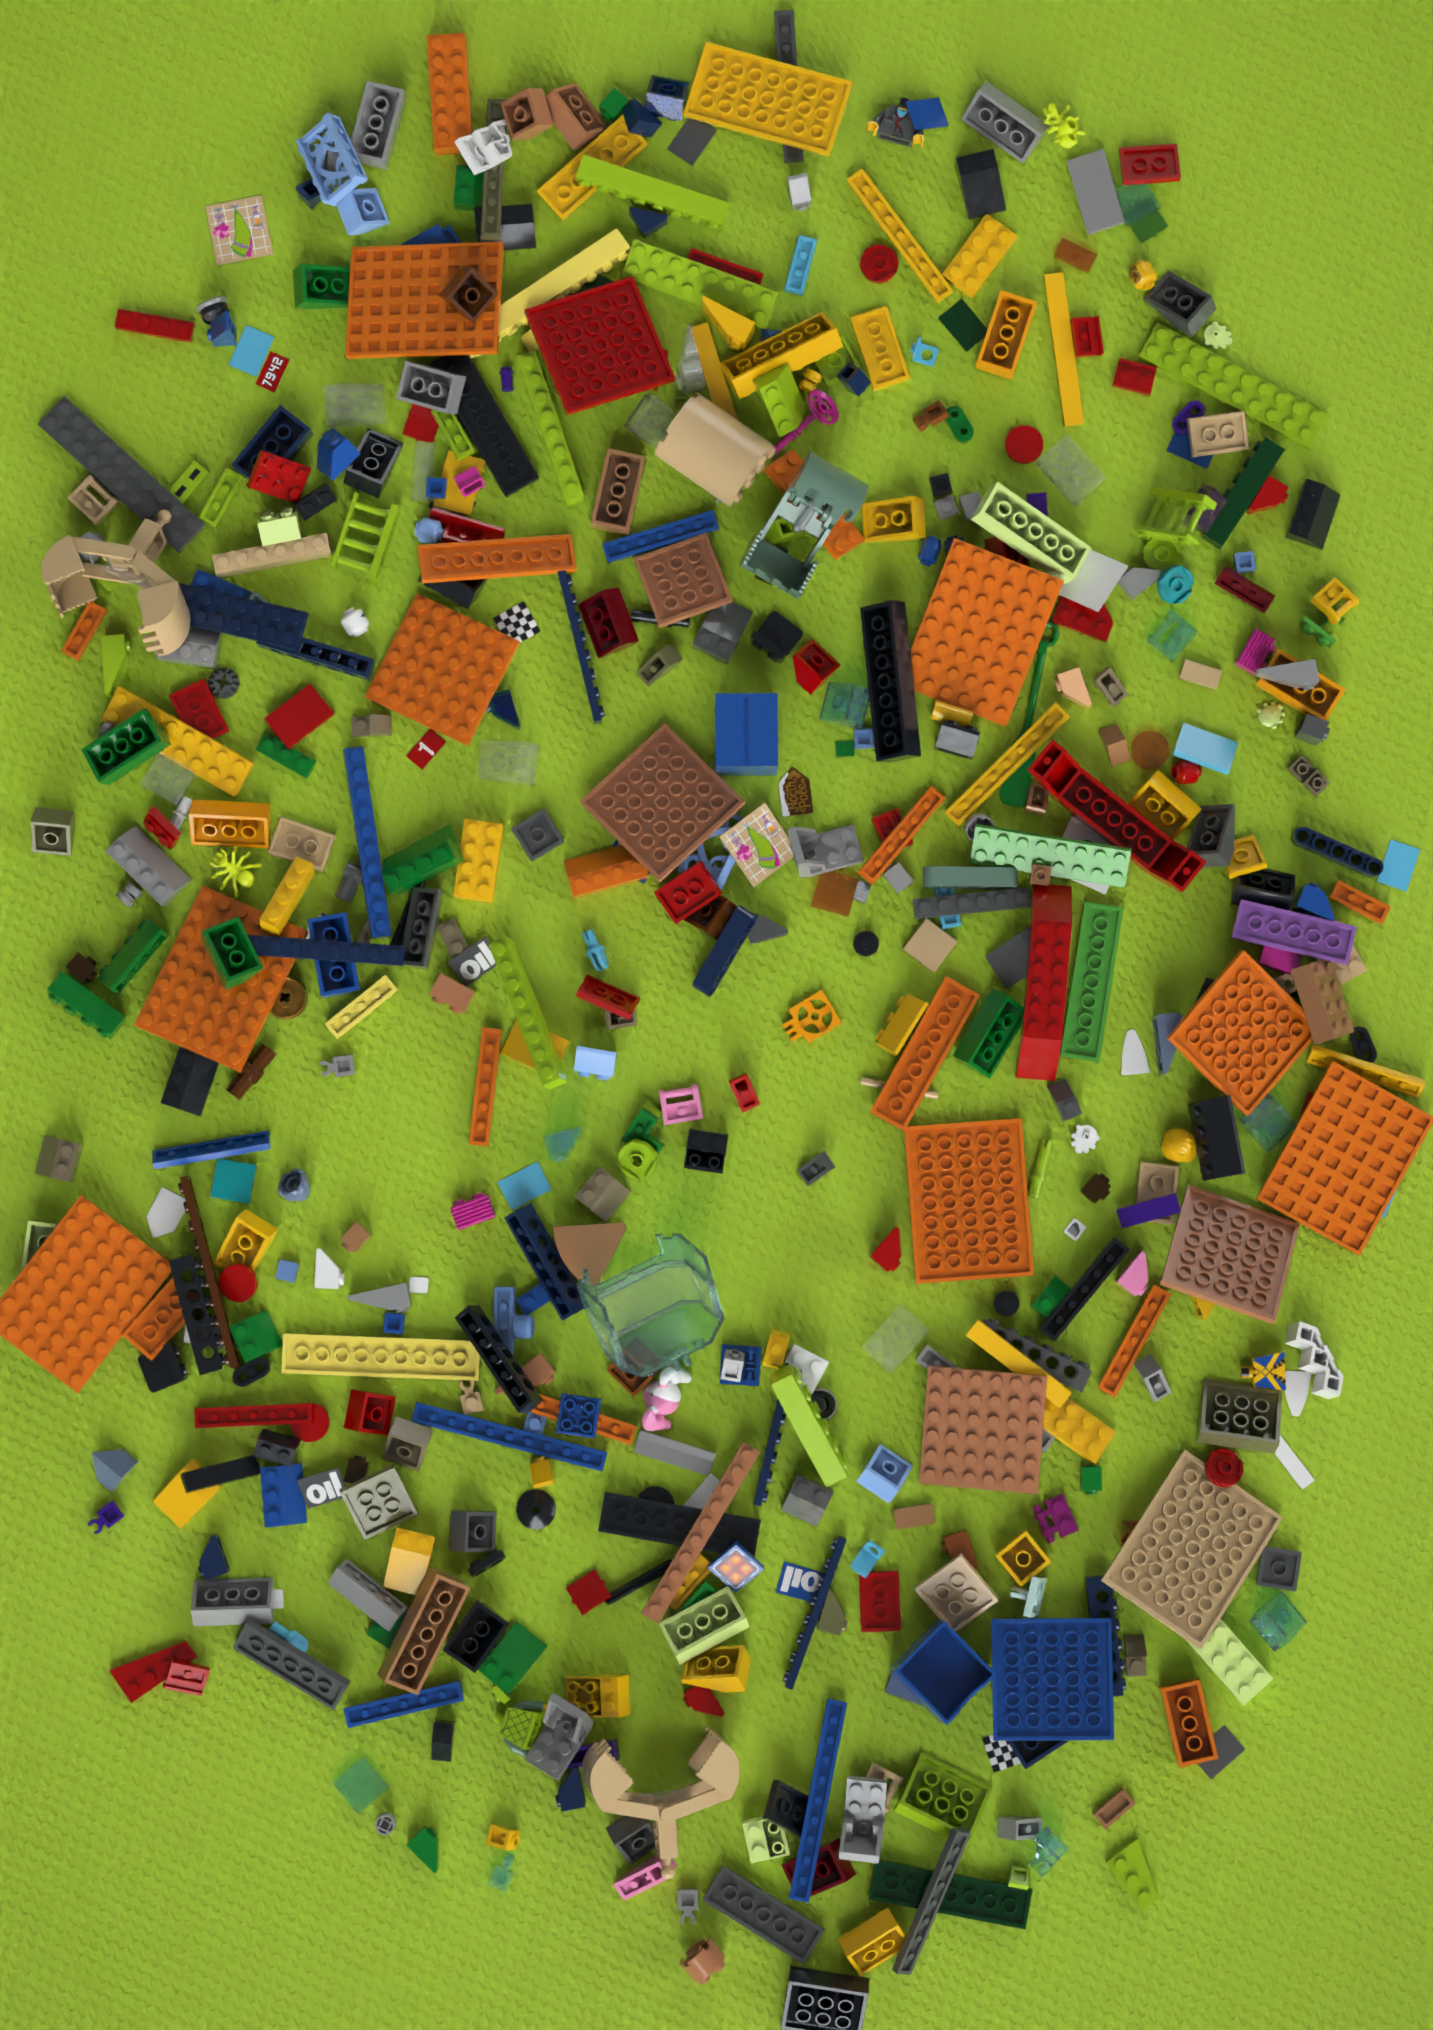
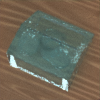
[819,682,870,728]
[1239,1094,1296,1152]
[543,1126,584,1163]
[1249,1591,1307,1651]

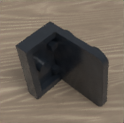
[750,611,803,664]
[138,1342,189,1393]

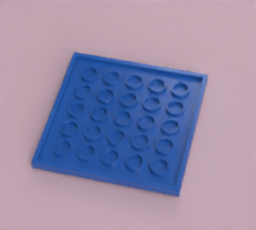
[991,1618,1114,1741]

